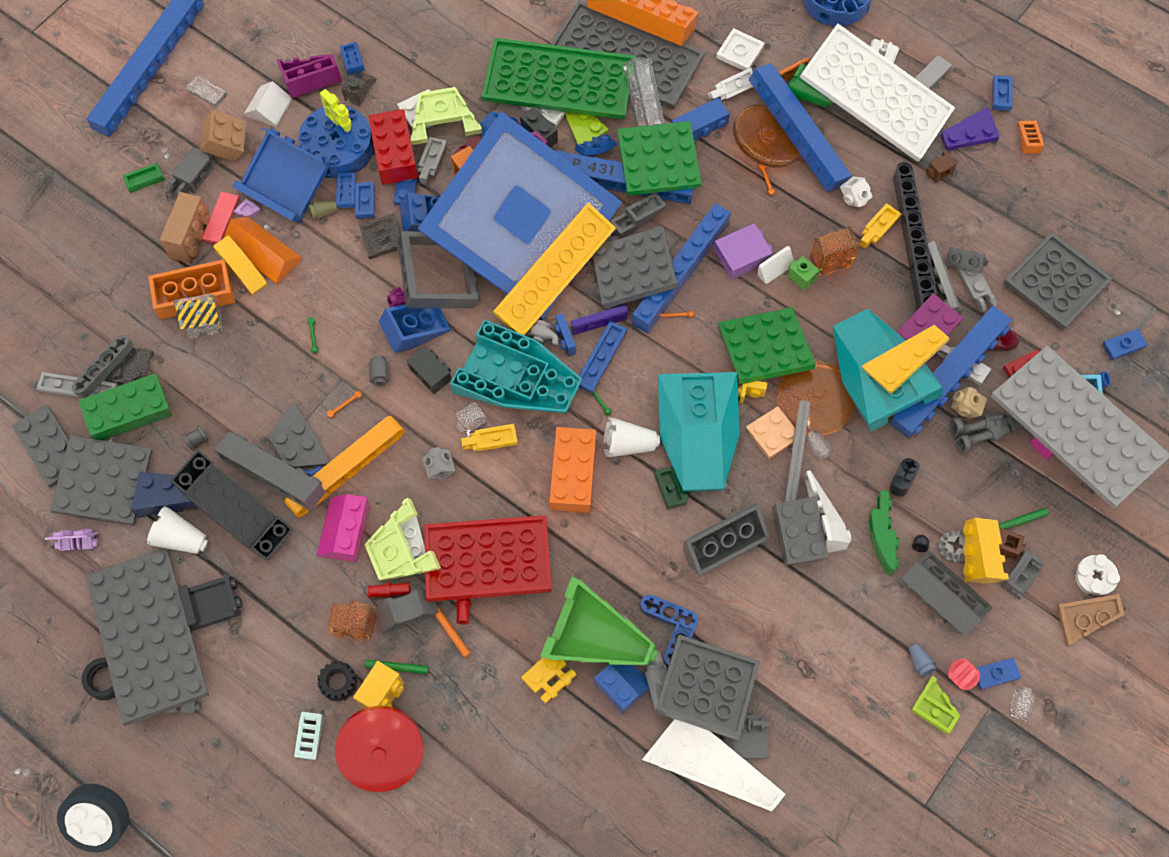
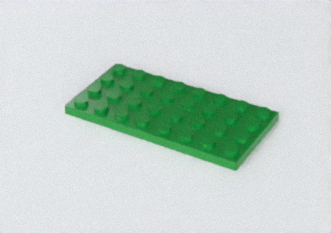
[482,38,636,120]

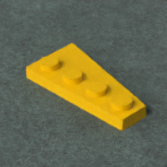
[862,325,949,394]

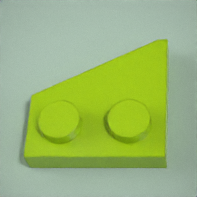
[911,676,960,735]

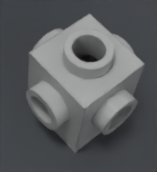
[422,447,455,480]

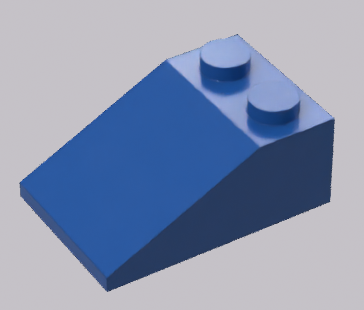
[378,304,451,353]

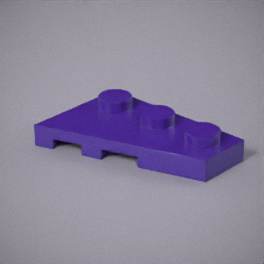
[941,107,1000,151]

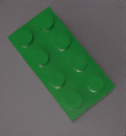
[78,373,173,441]

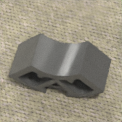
[375,588,439,632]

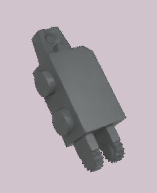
[166,147,213,197]

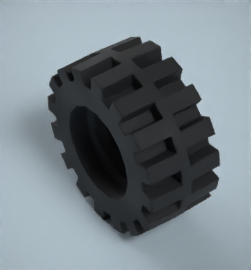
[317,661,358,702]

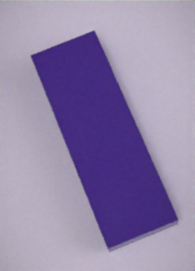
[571,305,628,335]

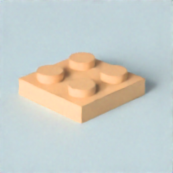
[745,406,795,460]

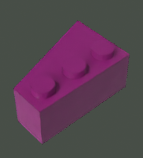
[276,54,342,98]

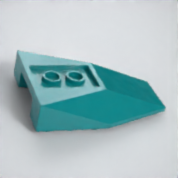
[833,308,942,432]
[450,319,582,413]
[657,372,740,492]

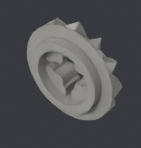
[939,530,965,563]

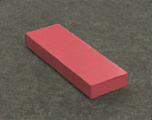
[202,192,240,244]

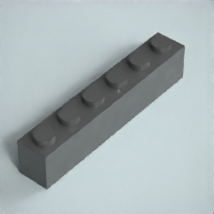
[214,431,326,511]

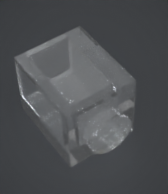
[455,402,487,436]

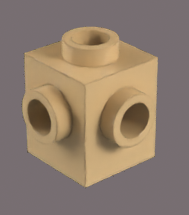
[951,387,987,419]

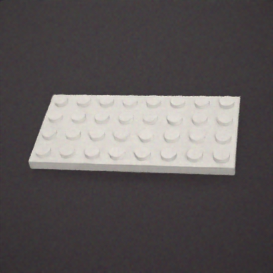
[800,24,955,162]

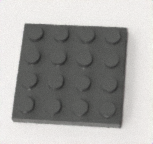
[593,226,678,309]
[1003,232,1113,330]
[50,435,152,526]
[655,635,760,740]

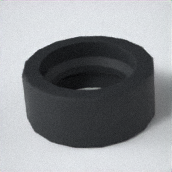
[81,658,116,700]

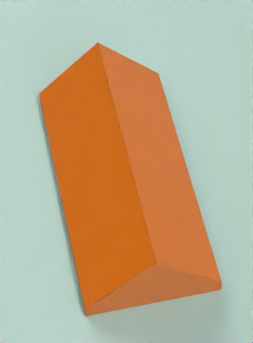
[223,216,302,285]

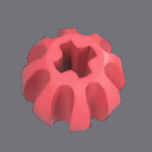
[948,658,980,690]

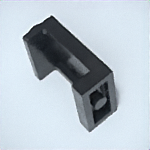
[178,572,243,631]

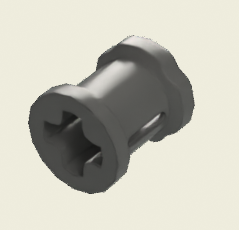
[182,425,209,450]

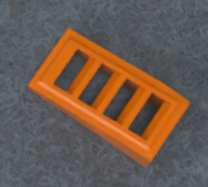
[1017,120,1044,154]

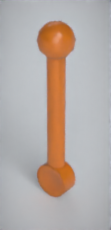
[759,163,775,196]
[660,310,694,318]
[327,391,362,418]

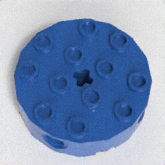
[803,0,872,27]
[298,106,374,178]

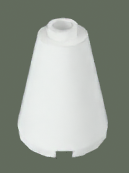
[604,417,660,457]
[147,507,208,554]

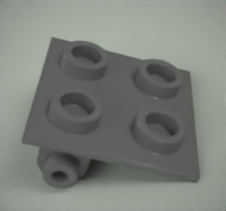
[724,715,769,759]

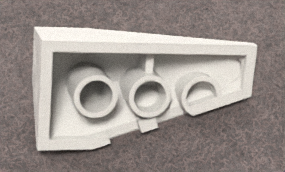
[804,471,851,553]

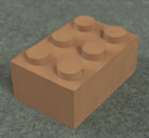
[160,192,210,263]

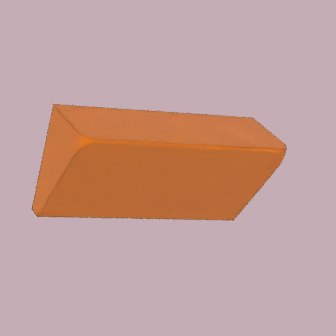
[778,57,810,81]

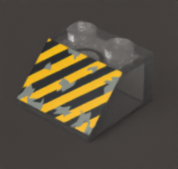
[174,294,224,338]

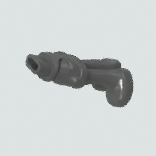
[950,413,1021,453]

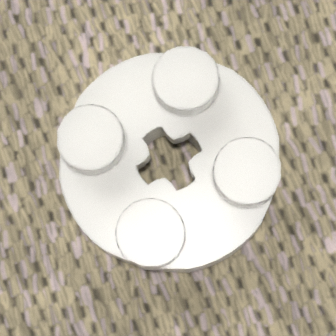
[1075,554,1120,597]

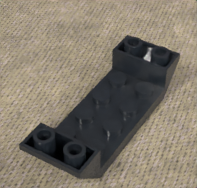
[170,450,293,561]

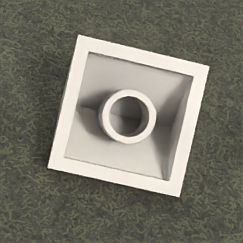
[244,81,293,128]

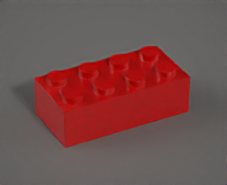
[368,109,418,185]

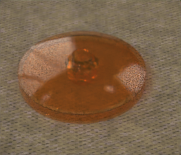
[733,104,800,168]
[777,360,856,435]

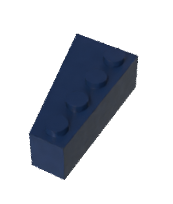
[131,472,199,518]

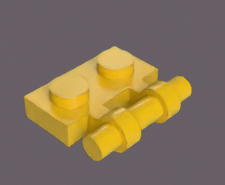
[521,657,577,704]

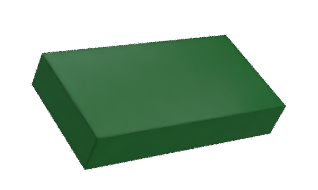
[122,162,165,193]

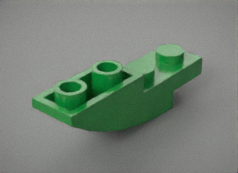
[869,490,900,575]

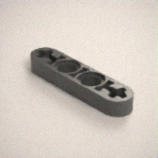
[72,335,133,398]

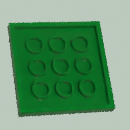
[617,121,702,196]
[718,307,816,385]

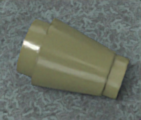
[308,201,337,220]

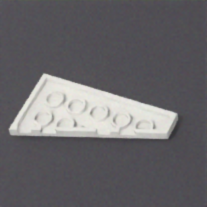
[642,719,785,811]

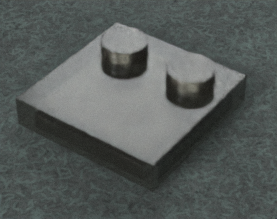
[359,213,401,259]
[105,348,154,385]

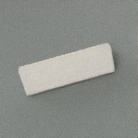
[757,246,794,284]

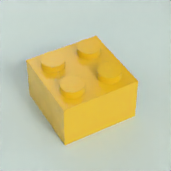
[353,661,404,709]

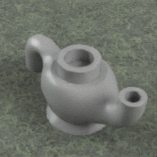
[525,320,559,346]

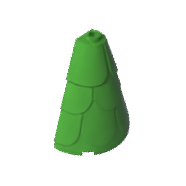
[540,577,658,665]

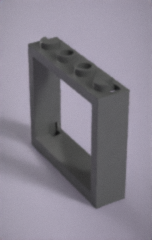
[397,231,479,308]

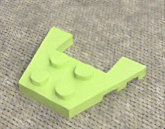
[411,87,482,145]
[365,498,441,581]

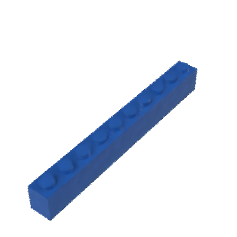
[86,0,204,137]

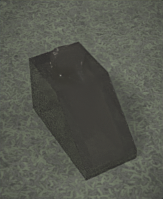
[341,72,377,107]

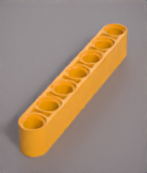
[284,416,405,518]

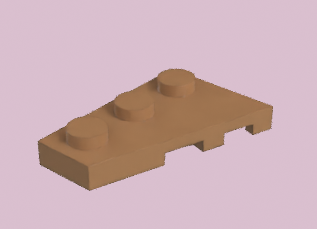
[1056,594,1125,646]

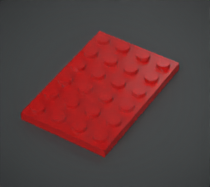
[424,515,552,602]

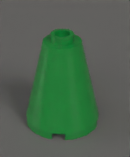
[788,63,833,108]

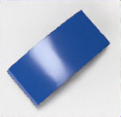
[575,134,617,156]

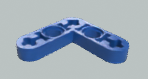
[640,595,698,667]

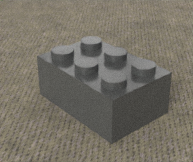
[772,496,829,567]

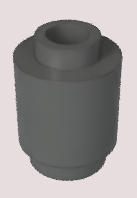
[369,356,389,386]

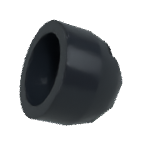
[912,535,929,552]

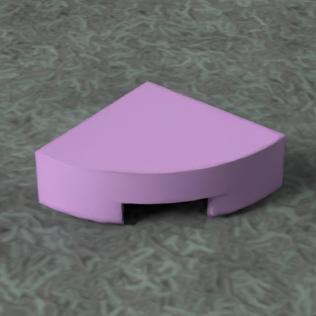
[234,199,261,217]

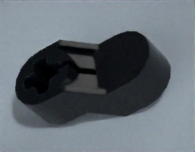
[889,458,920,497]

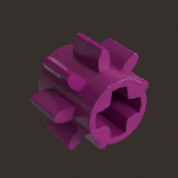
[387,287,406,308]

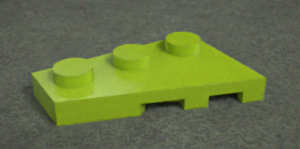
[564,112,608,144]

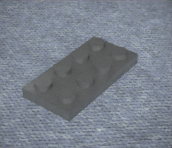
[12,405,69,488]

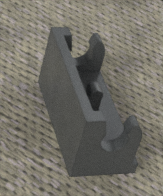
[1000,550,1044,600]

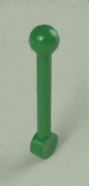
[307,317,319,353]
[593,391,612,415]

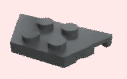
[268,403,330,469]

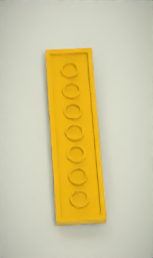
[492,202,616,335]

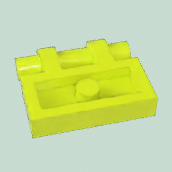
[320,89,352,132]

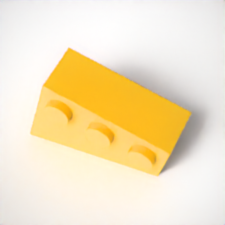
[963,518,1009,584]

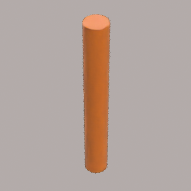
[434,604,471,658]

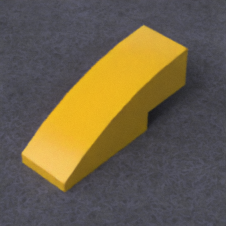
[213,235,267,295]

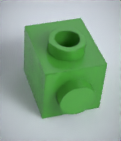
[788,256,820,291]

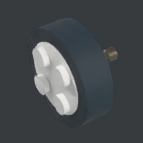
[57,784,129,852]

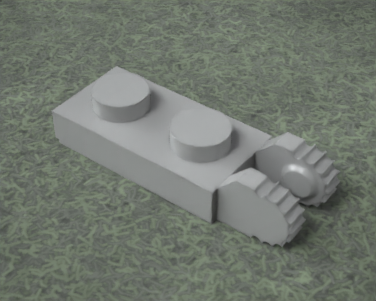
[957,268,997,312]

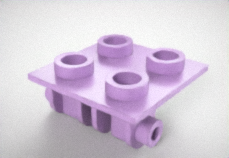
[45,528,100,551]

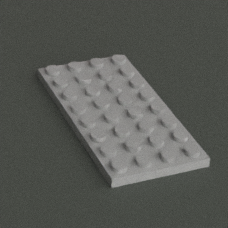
[991,346,1169,509]

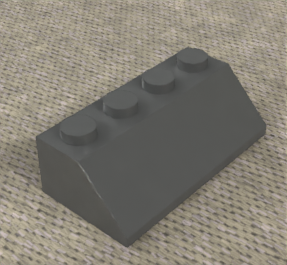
[683,503,770,575]
[902,551,993,637]

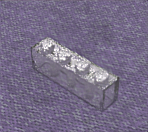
[623,57,665,127]

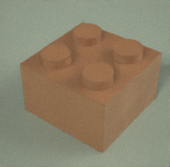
[200,109,246,162]

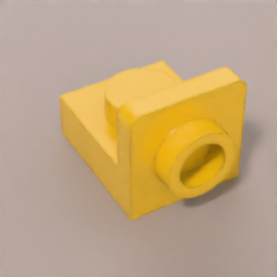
[738,381,767,404]

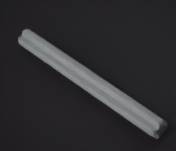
[785,401,810,502]

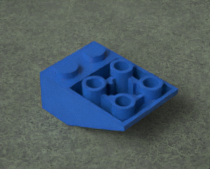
[400,192,440,232]

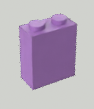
[713,223,773,280]

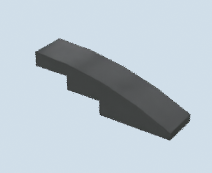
[604,193,667,243]

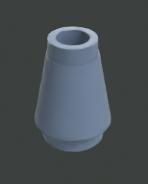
[909,644,936,677]

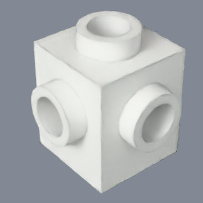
[840,176,873,207]

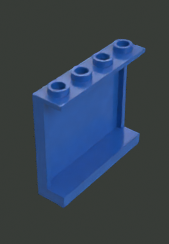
[232,128,331,224]

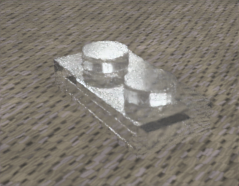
[187,75,228,108]

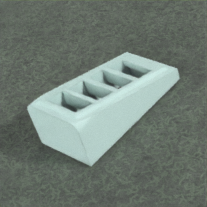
[294,712,325,760]

